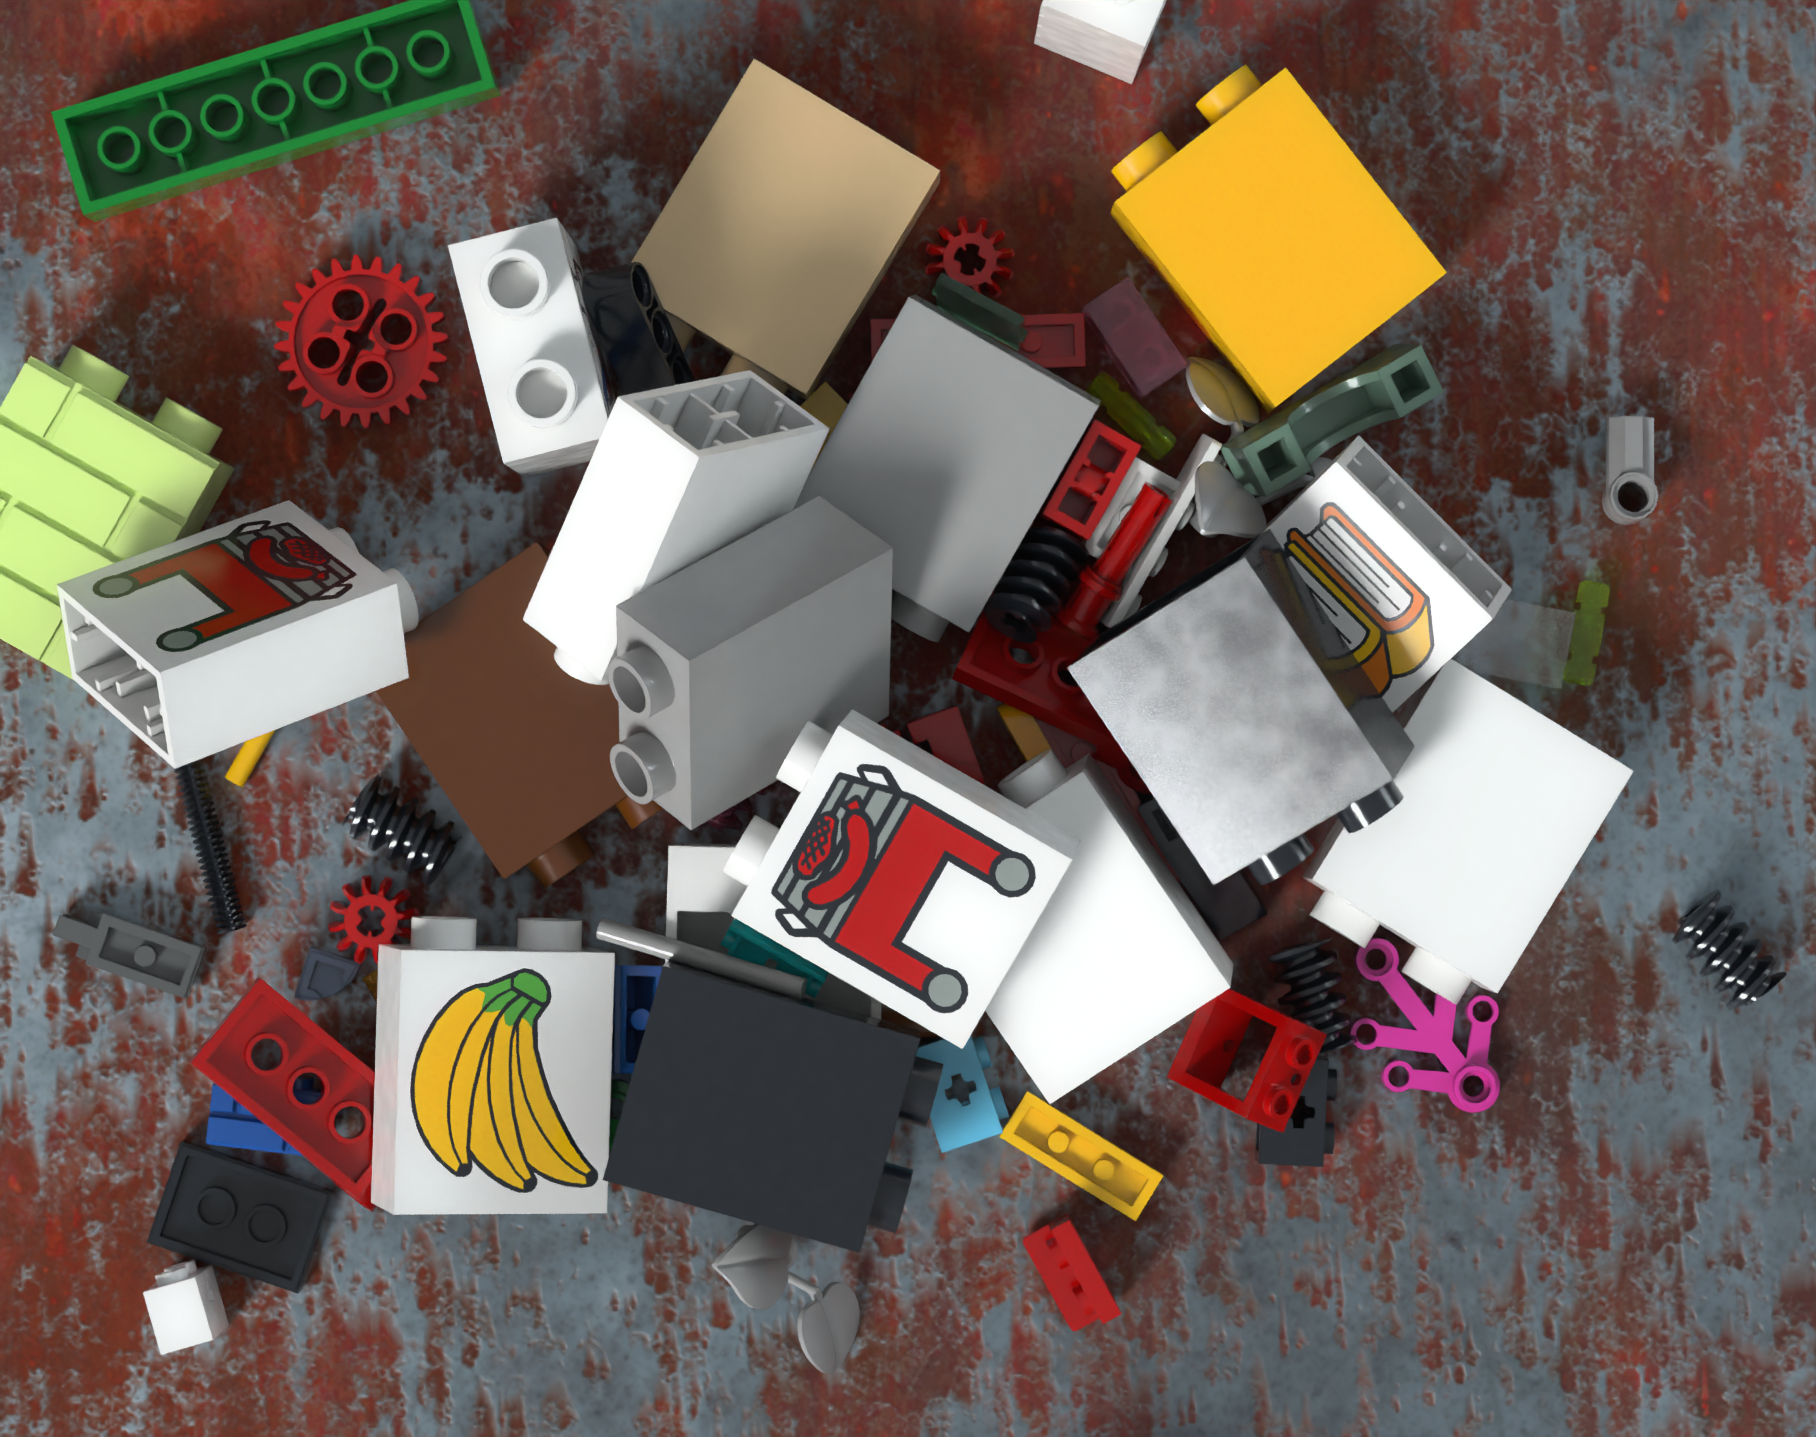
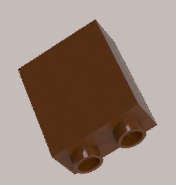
[376,542,664,890]

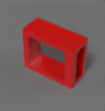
[1167,988,1327,1133]

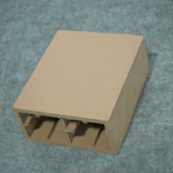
[631,59,940,400]

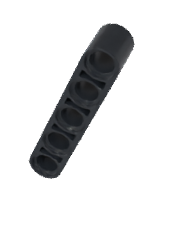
[582,262,696,395]

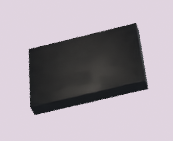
[147,1140,334,1294]

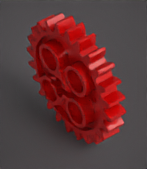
[274,255,450,430]

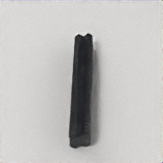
[174,759,247,934]

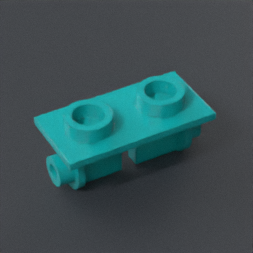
[720,918,829,999]

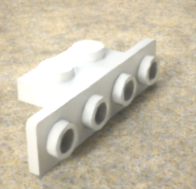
[1081,434,1222,628]

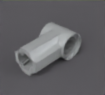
[1602,416,1659,525]

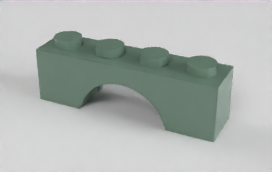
[1220,344,1444,497]

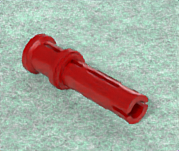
[1055,482,1174,639]

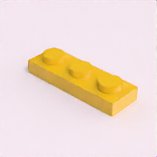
[999,1090,1164,1221]

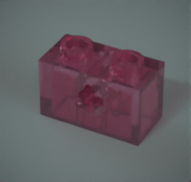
[1081,277,1188,400]

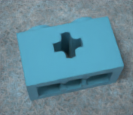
[916,1036,1009,1153]

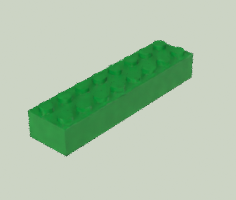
[51,0,501,222]

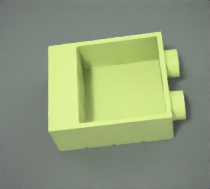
[0,344,235,681]

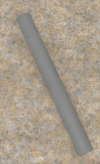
[596,918,807,1000]

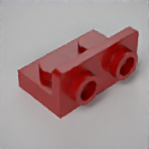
[1022,1213,1122,1331]

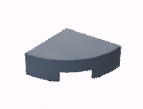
[294,946,363,1001]

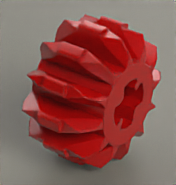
[925,216,1015,308]
[328,875,420,965]

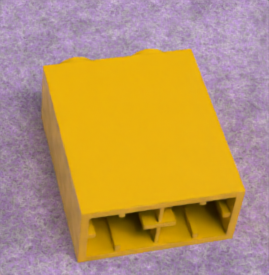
[1110,65,1447,414]

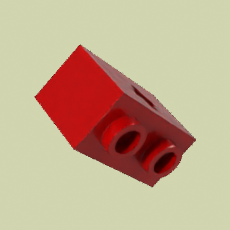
[1037,419,1142,541]

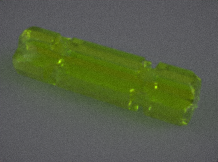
[1086,372,1177,460]
[1562,581,1611,686]

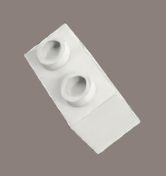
[143,1260,229,1355]

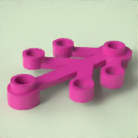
[1348,938,1500,1113]

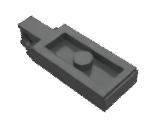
[53,910,207,999]

